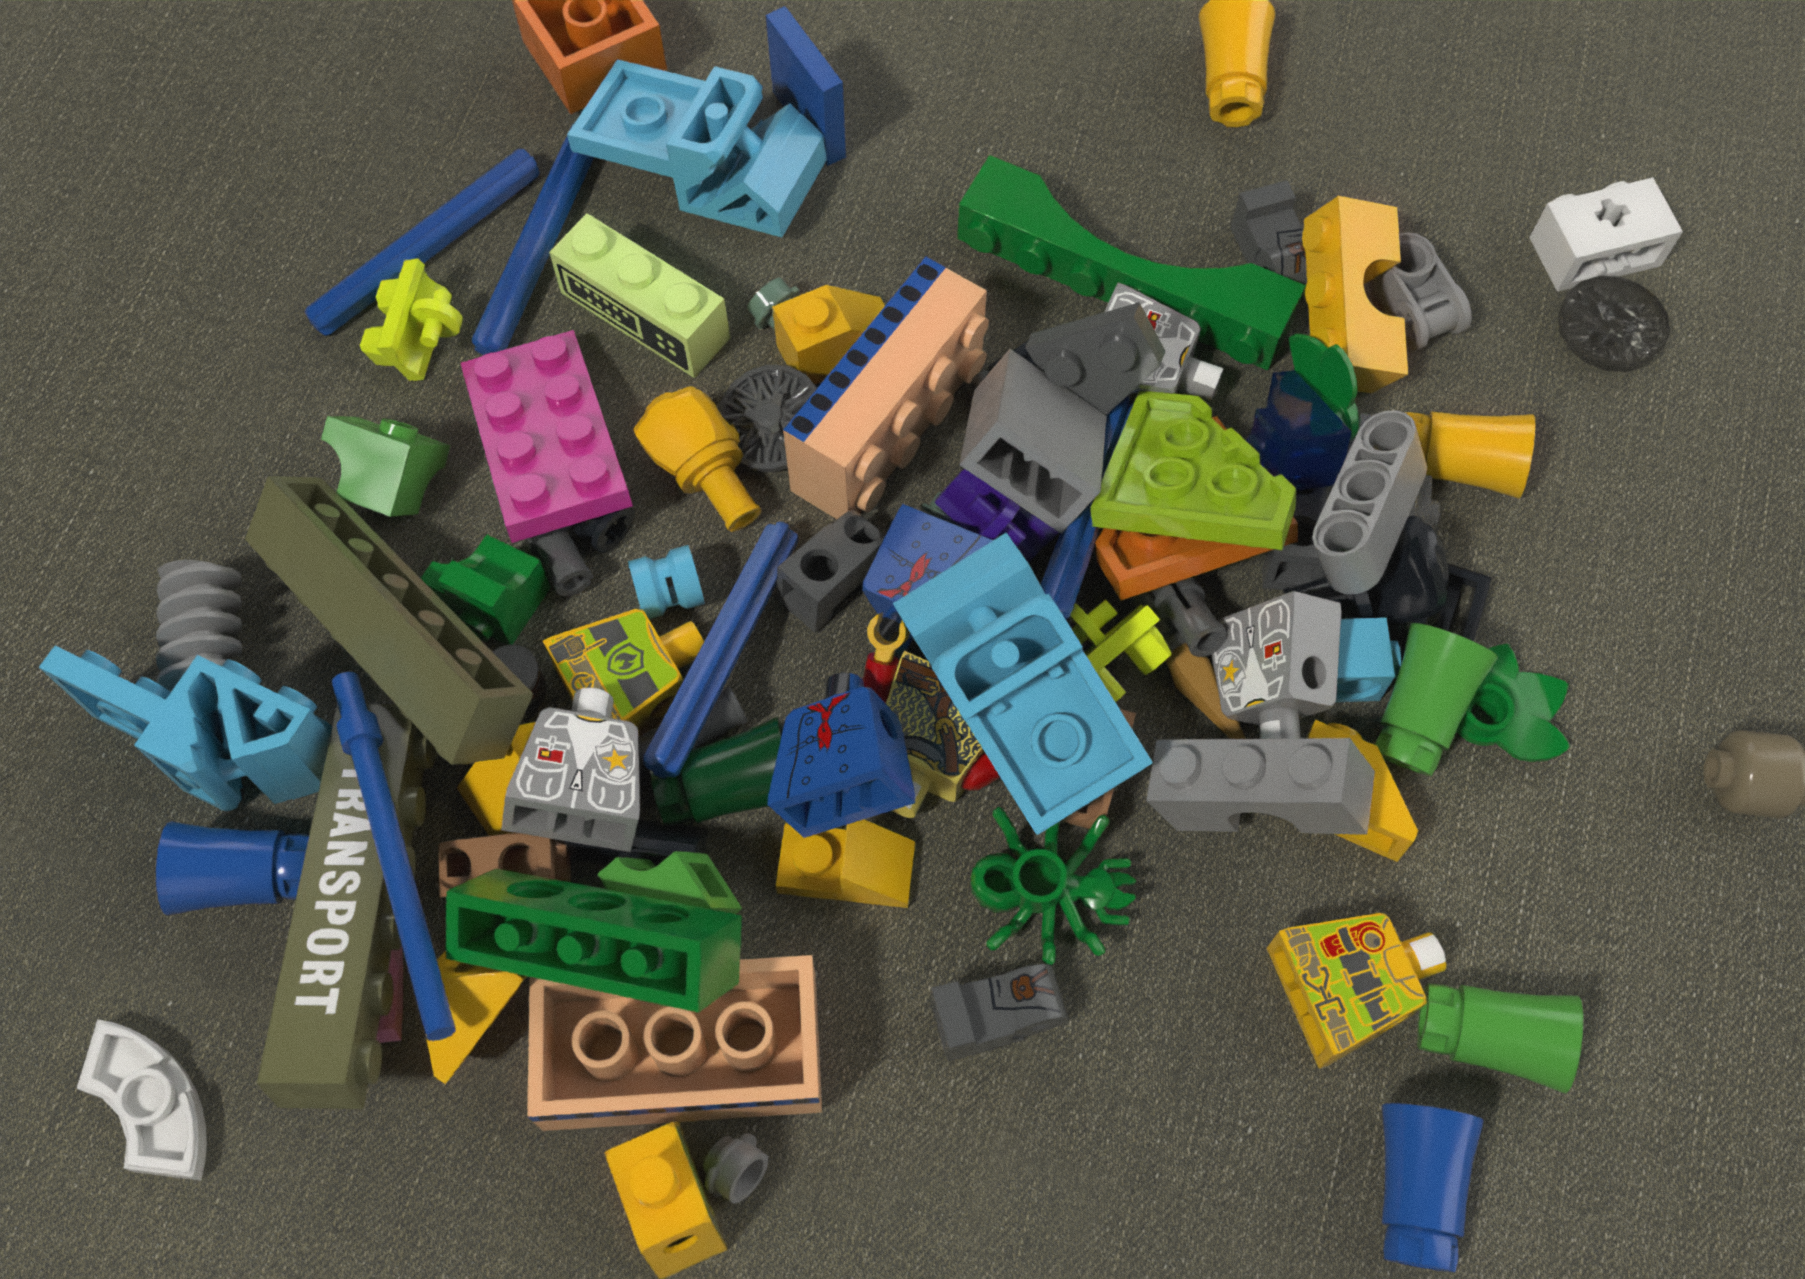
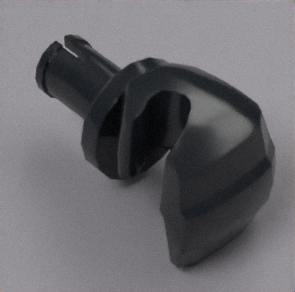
[1283,515,1449,624]

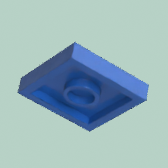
[766,6,846,166]

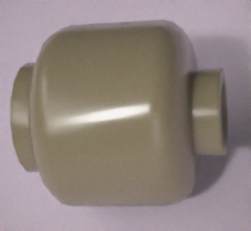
[1704,730,1805,819]

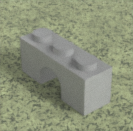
[1146,738,1375,835]

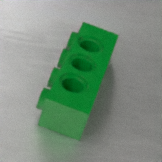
[446,868,742,1013]

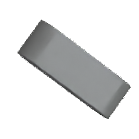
[1312,410,1427,594]

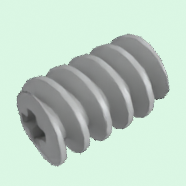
[156,559,242,692]

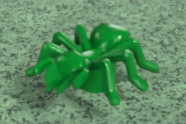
[970,807,1136,966]

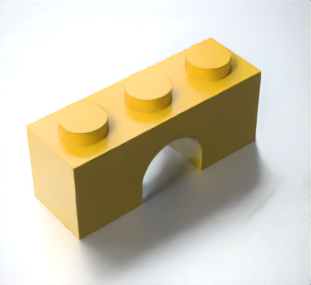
[1302,196,1408,393]

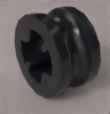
[574,507,635,553]

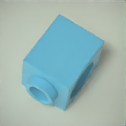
[1336,618,1401,702]

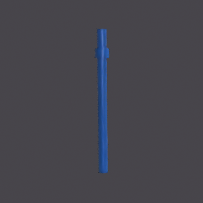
[332,672,456,1041]

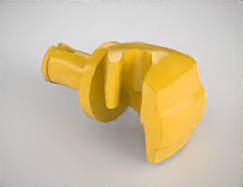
[633,386,762,532]

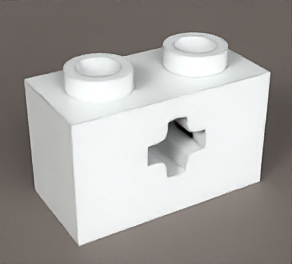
[1530,177,1683,292]

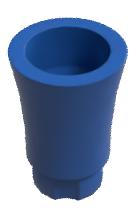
[156,821,310,916]
[1381,1103,1484,1272]

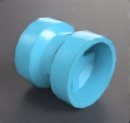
[628,545,705,619]

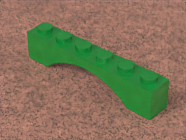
[957,155,1306,371]

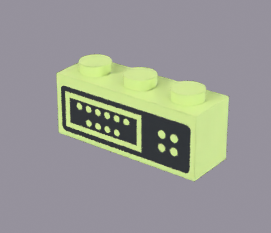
[549,213,730,378]

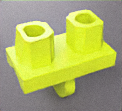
[360,259,463,381]
[1069,600,1172,702]

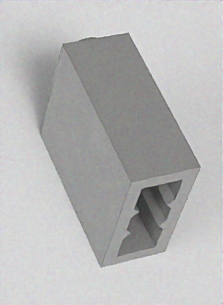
[959,349,1106,533]

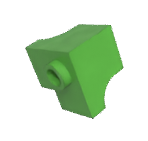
[321,416,451,517]
[598,851,742,914]

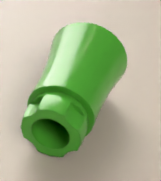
[1375,623,1498,777]
[1417,983,1583,1093]

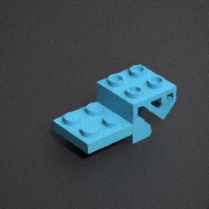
[567,59,827,237]
[893,533,1153,835]
[39,646,333,811]

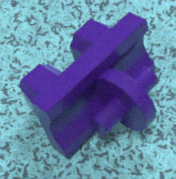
[934,468,1059,564]

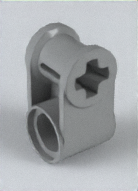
[1369,232,1472,351]

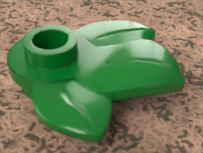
[1276,334,1359,446]
[1456,644,1570,762]

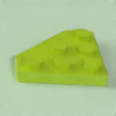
[1090,390,1296,550]

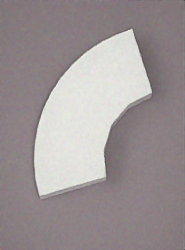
[77,1020,207,1181]

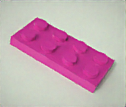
[460,330,633,543]

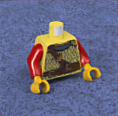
[863,612,1001,818]

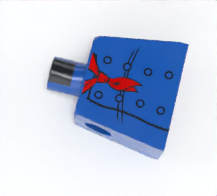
[862,504,993,660]
[768,672,915,838]

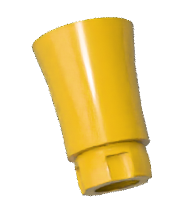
[1199,0,1275,127]
[1404,411,1535,499]

